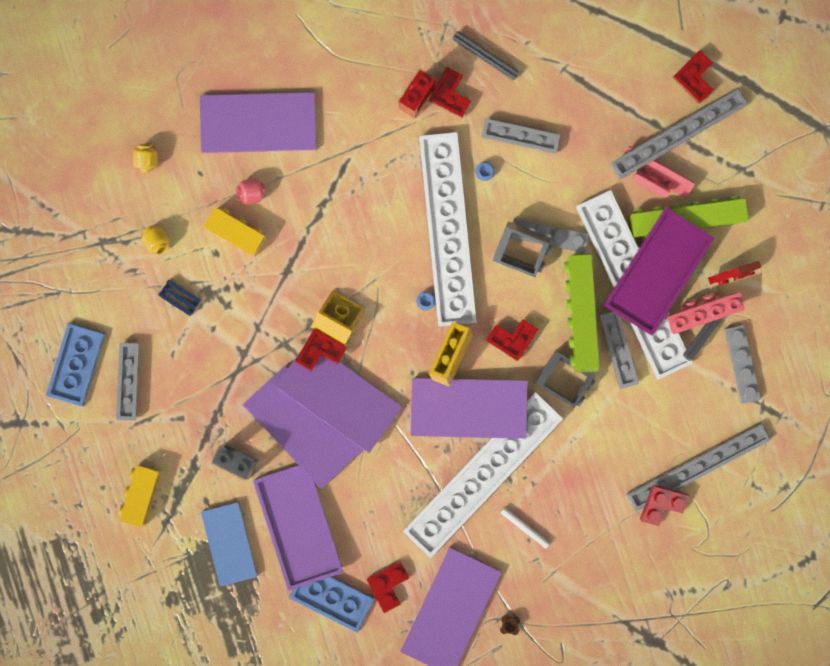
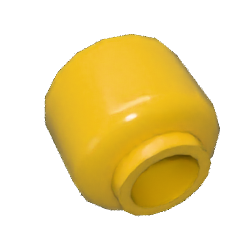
[133,144,158,173]
[141,226,170,255]

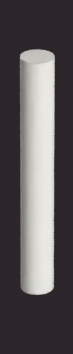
[501,507,550,549]

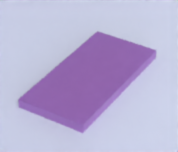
[200,92,316,153]
[275,351,402,454]
[243,366,362,489]
[411,378,528,439]
[253,465,344,591]
[400,547,502,666]

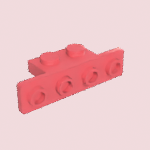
[623,146,695,198]
[667,292,745,334]

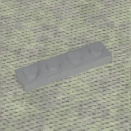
[481,119,560,154]
[510,219,589,253]
[599,312,639,389]
[724,325,761,404]
[116,343,140,420]

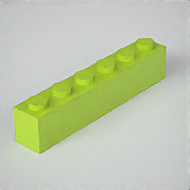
[629,196,749,238]
[564,255,599,373]

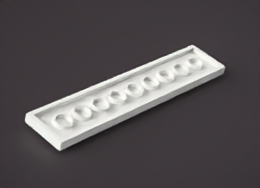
[419,132,477,327]
[576,190,693,380]
[403,392,563,558]

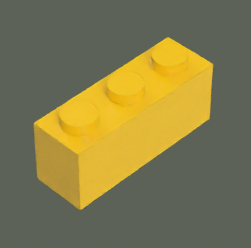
[203,206,266,257]
[429,322,473,387]
[118,465,161,528]

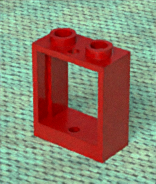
[398,69,436,119]

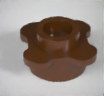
[500,615,520,635]

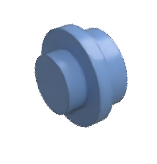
[475,162,495,181]
[416,291,435,310]

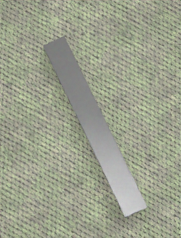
[609,88,748,181]
[626,423,771,511]

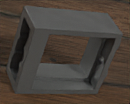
[492,221,552,277]
[535,351,595,408]
[211,444,259,480]

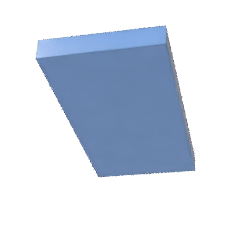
[46,323,106,407]
[201,502,258,586]
[289,576,375,633]

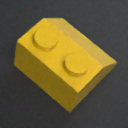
[311,290,366,346]

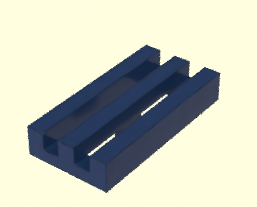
[158,279,201,316]

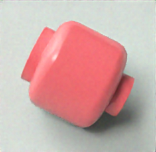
[236,178,266,205]

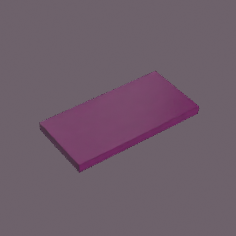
[603,207,714,336]

